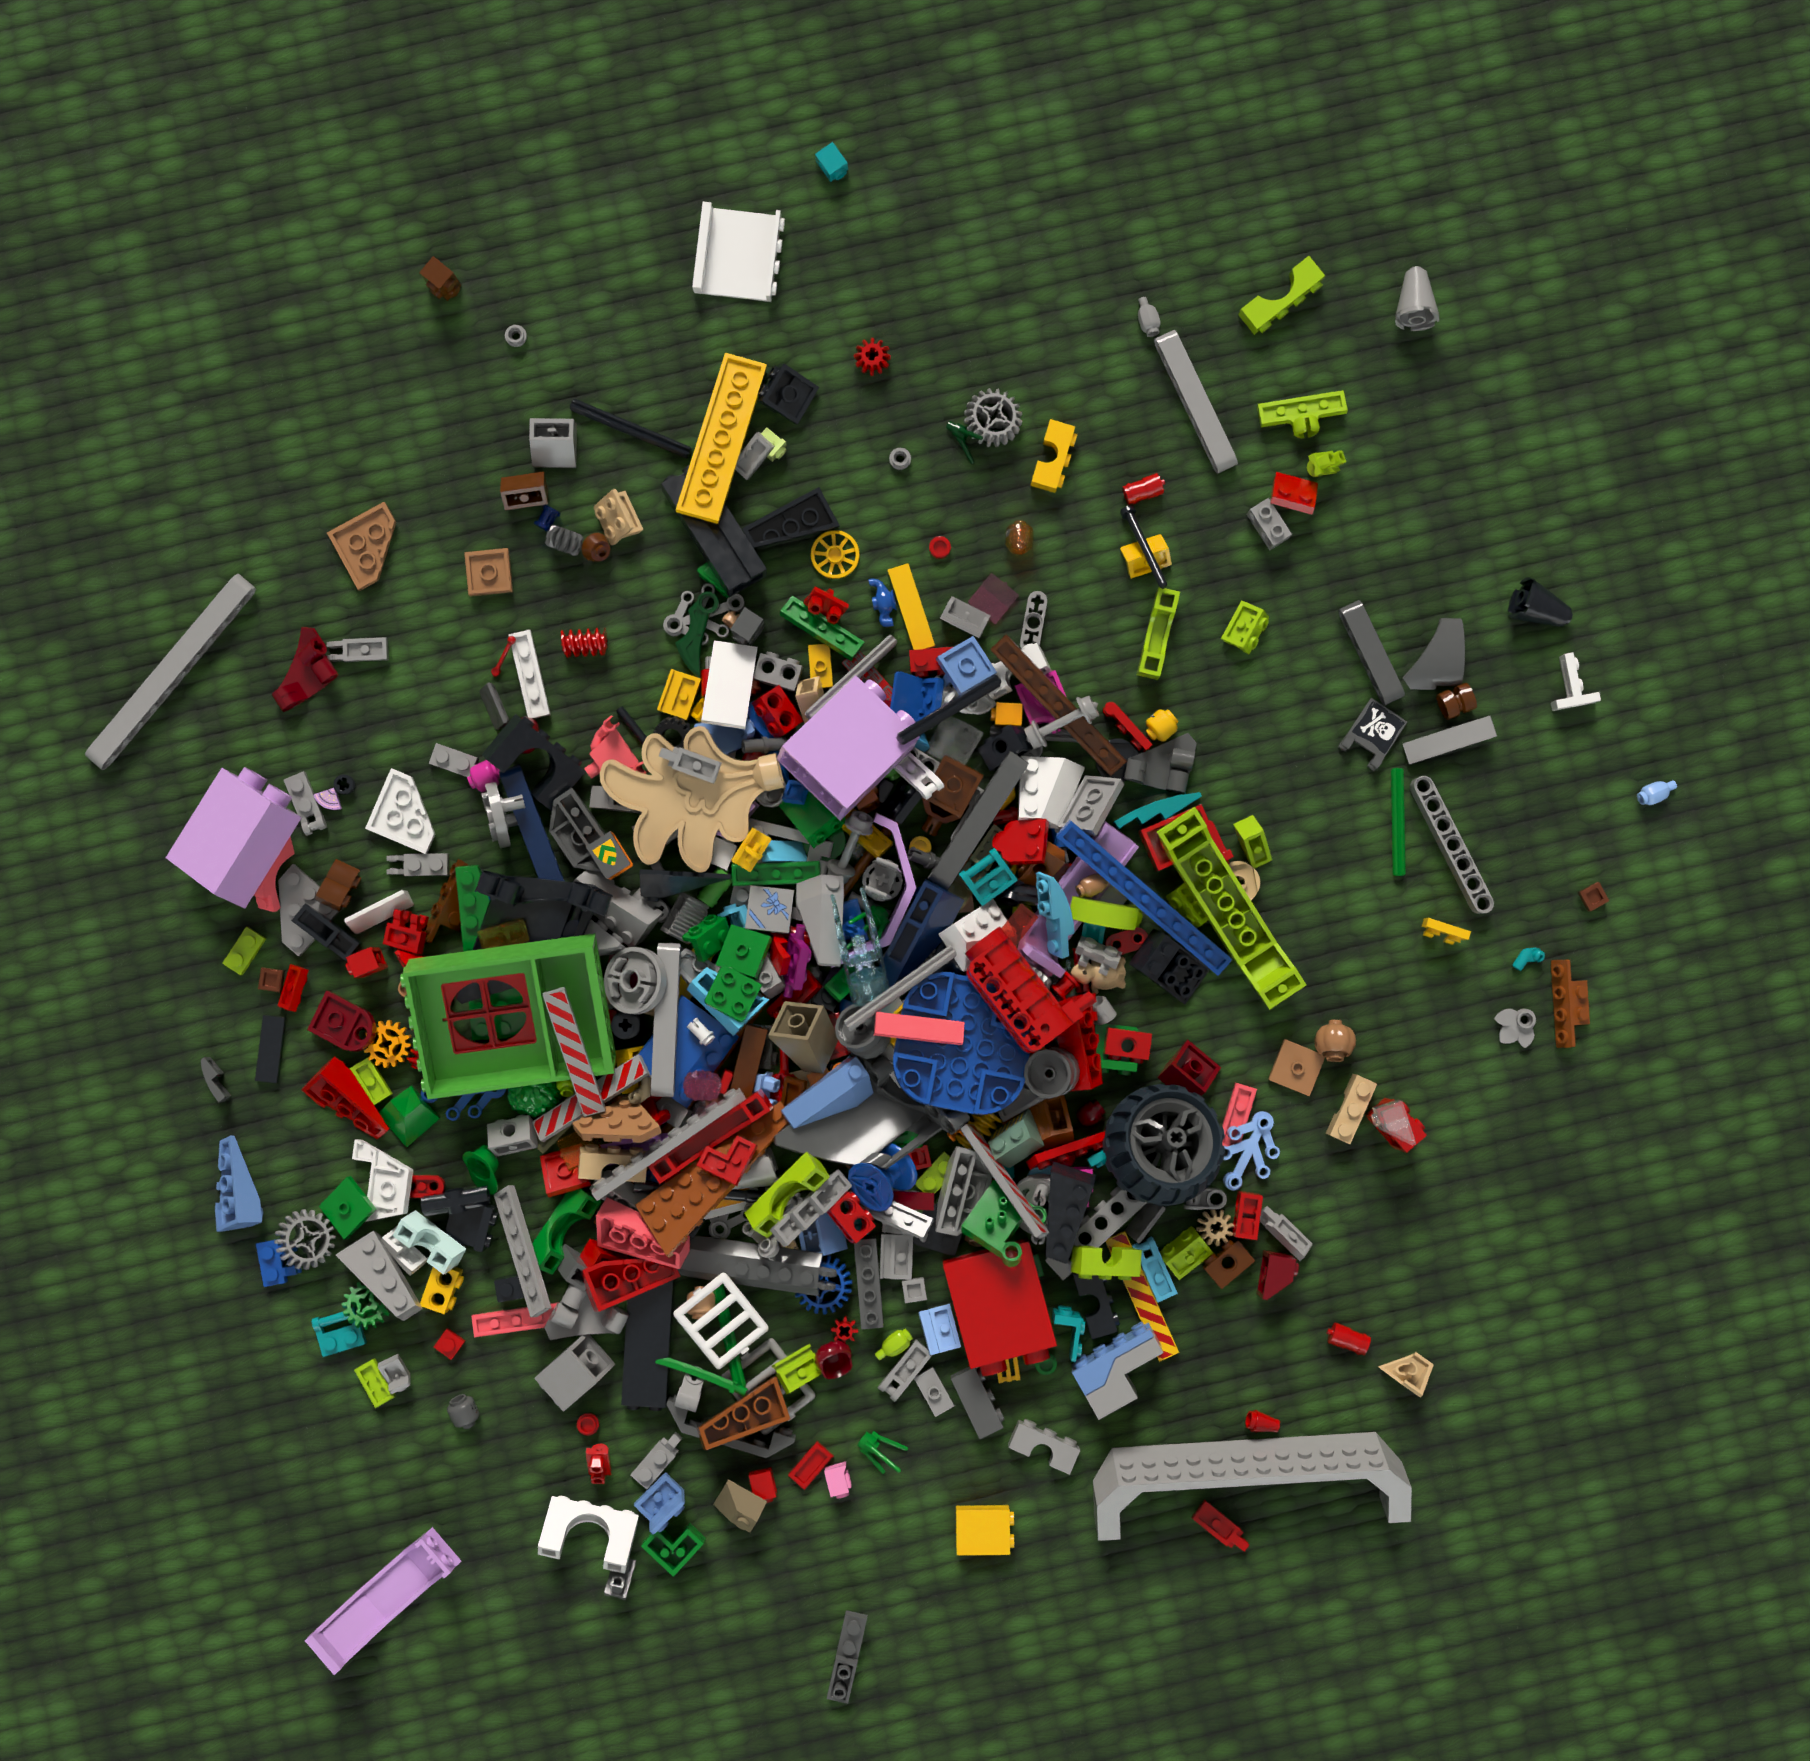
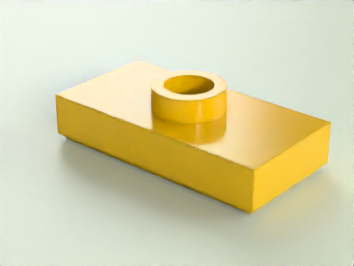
[808,644,833,688]

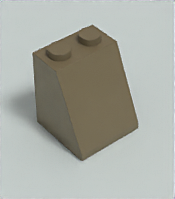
[768,1001,838,1074]

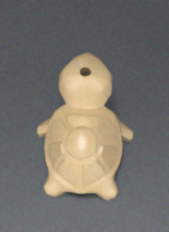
[1071,957,1126,994]

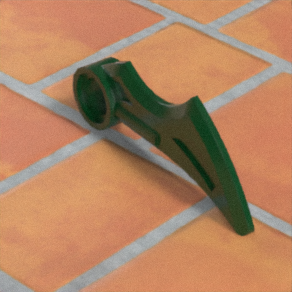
[675,592,720,678]

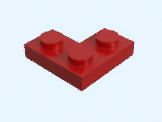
[696,1136,758,1186]

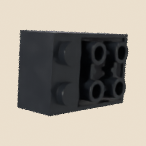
[1129,928,1210,1004]

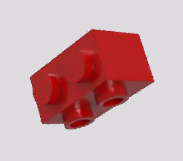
[909,647,953,678]

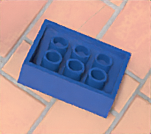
[639,995,739,1108]

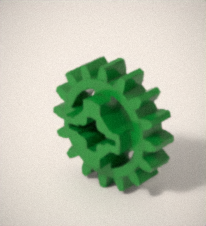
[342,1282,390,1330]

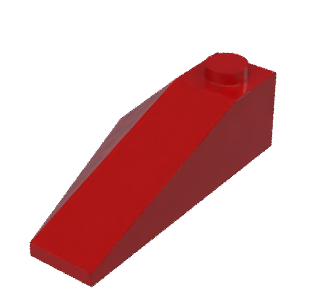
[582,1258,681,1312]

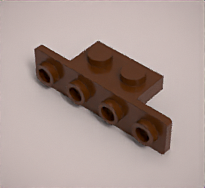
[422,859,468,943]

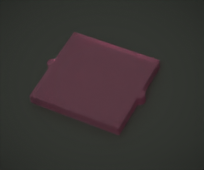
[967,573,1019,625]

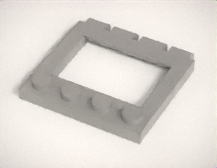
[730,818,833,921]

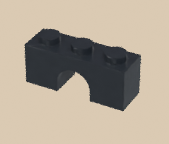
[1072,1272,1120,1339]

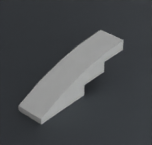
[1403,715,1497,764]
[770,1169,852,1247]

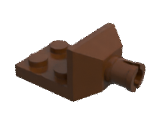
[921,754,984,836]

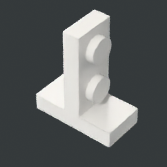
[1551,653,1601,711]

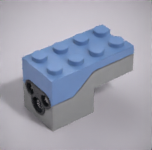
[1072,1322,1163,1420]

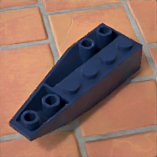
[864,879,965,1000]

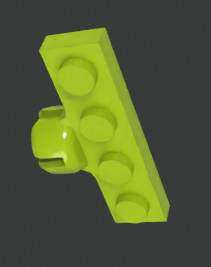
[1257,390,1348,439]

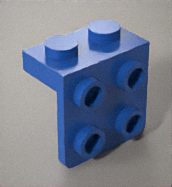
[890,671,944,722]

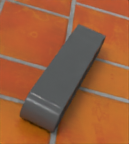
[1338,600,1405,705]

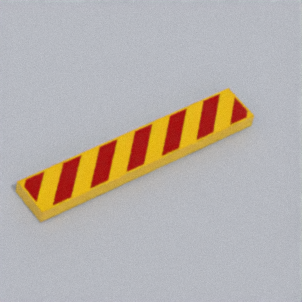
[1105,1230,1179,1361]

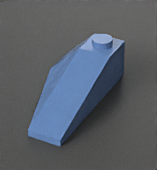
[215,1136,263,1232]

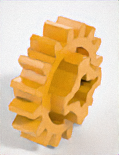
[364,1020,413,1068]

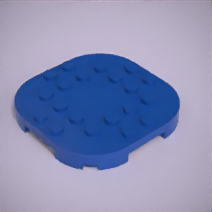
[893,972,1032,1115]

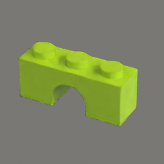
[1071,1245,1142,1280]

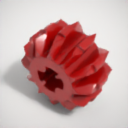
[854,337,891,376]

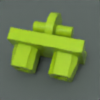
[1307,450,1346,477]

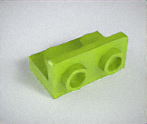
[1221,600,1269,655]
[1166,883,1208,928]
[1160,1226,1213,1280]

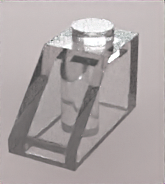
[1371,1100,1416,1145]

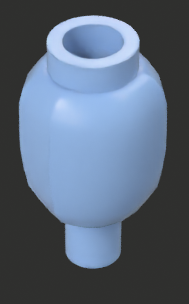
[1637,780,1677,805]

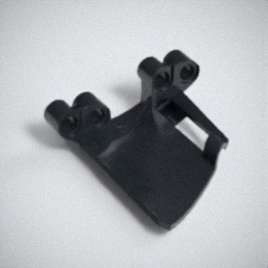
[456,870,613,1004]

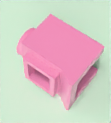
[824,1461,852,1499]

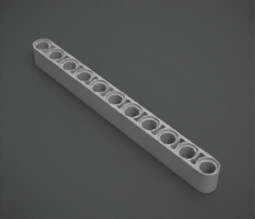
[85,574,256,770]

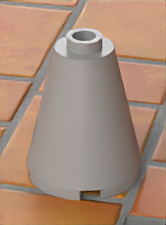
[1395,266,1439,331]
[732,1147,780,1190]

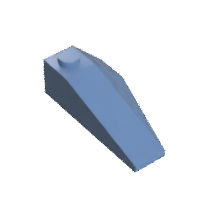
[780,1056,873,1129]

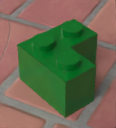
[641,1523,706,1577]

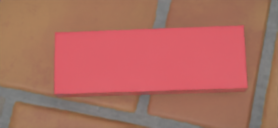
[1222,1082,1257,1146]

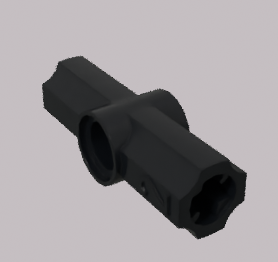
[993,879,1038,907]
[421,1185,491,1216]

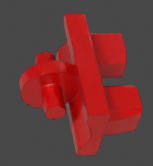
[804,586,849,625]
[586,1443,611,1484]

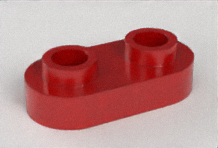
[1105,927,1148,955]
[410,1175,445,1198]

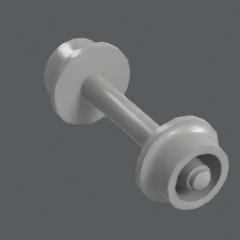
[1024,695,1099,749]
[827,811,873,884]

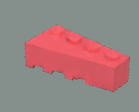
[596,1197,690,1269]

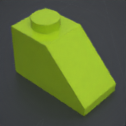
[1233,815,1272,869]

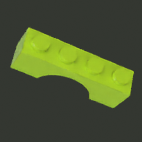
[1238,256,1325,335]
[1136,587,1180,680]
[744,1152,830,1238]

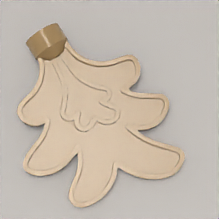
[600,726,784,873]

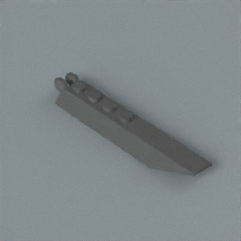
[678,1235,837,1296]

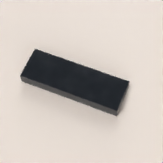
[255,1015,287,1083]

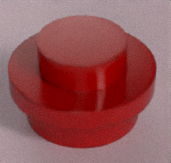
[577,1413,599,1436]

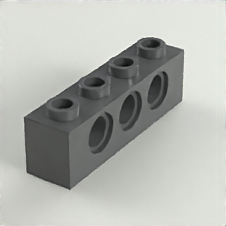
[854,1236,884,1329]

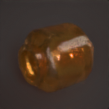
[1005,520,1034,555]

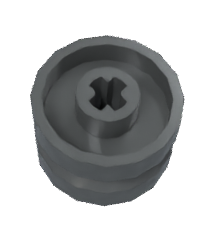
[835,1003,891,1059]
[1024,1047,1080,1099]

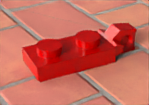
[1191,1500,1250,1552]

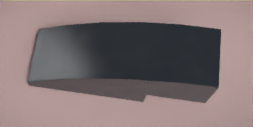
[291,903,362,961]

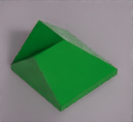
[379,1085,441,1147]

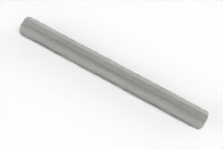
[805,635,897,720]
[844,946,956,1031]

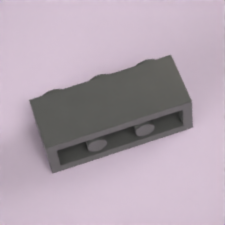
[950,1366,1005,1439]

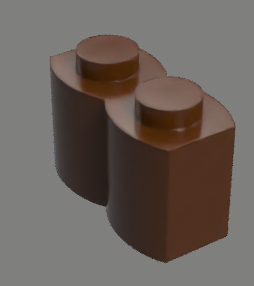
[315,859,362,912]

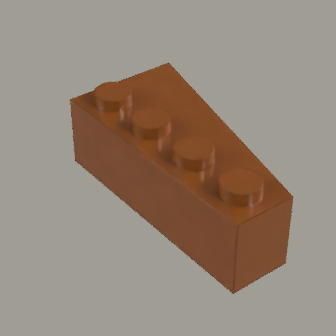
[697,1377,790,1450]

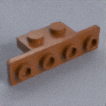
[1551,959,1590,1048]

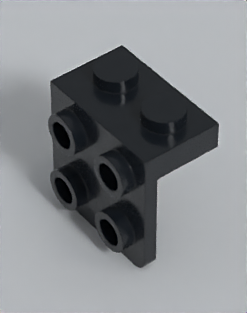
[445,1205,498,1252]

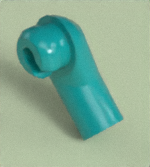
[1512,947,1545,971]

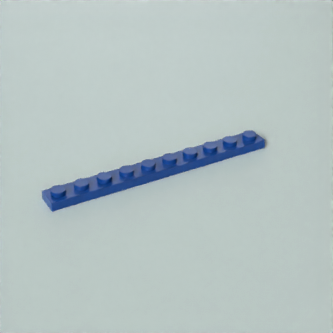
[1056,820,1233,976]

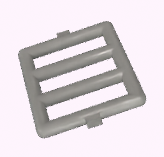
[721,1338,815,1435]

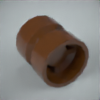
[1436,683,1477,720]

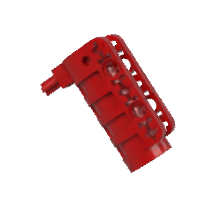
[965,927,1097,1054]

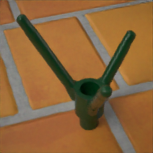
[946,421,1004,465]

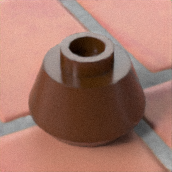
[581,533,610,561]

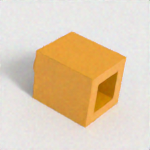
[991,702,1023,726]

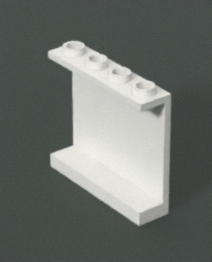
[692,202,785,302]

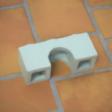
[393,1210,466,1275]

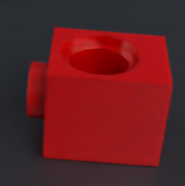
[749,1467,778,1503]

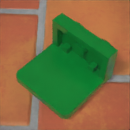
[704,964,762,1022]
[1095,1024,1139,1076]

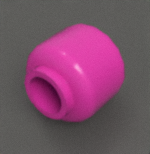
[467,760,501,792]

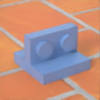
[936,636,997,696]

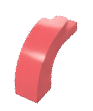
[253,836,295,912]

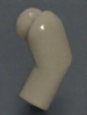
[628,1075,651,1104]

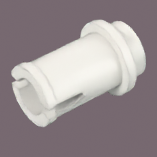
[687,1018,715,1046]

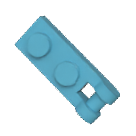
[1132,1236,1178,1302]

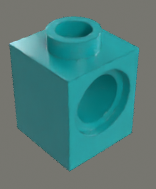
[815,142,848,182]

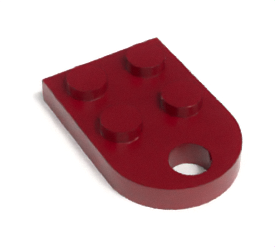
[307,990,376,1051]

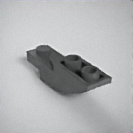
[827,1610,868,1704]

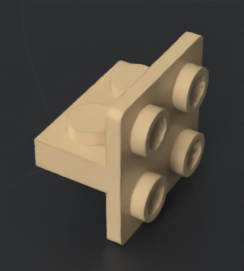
[593,489,643,545]

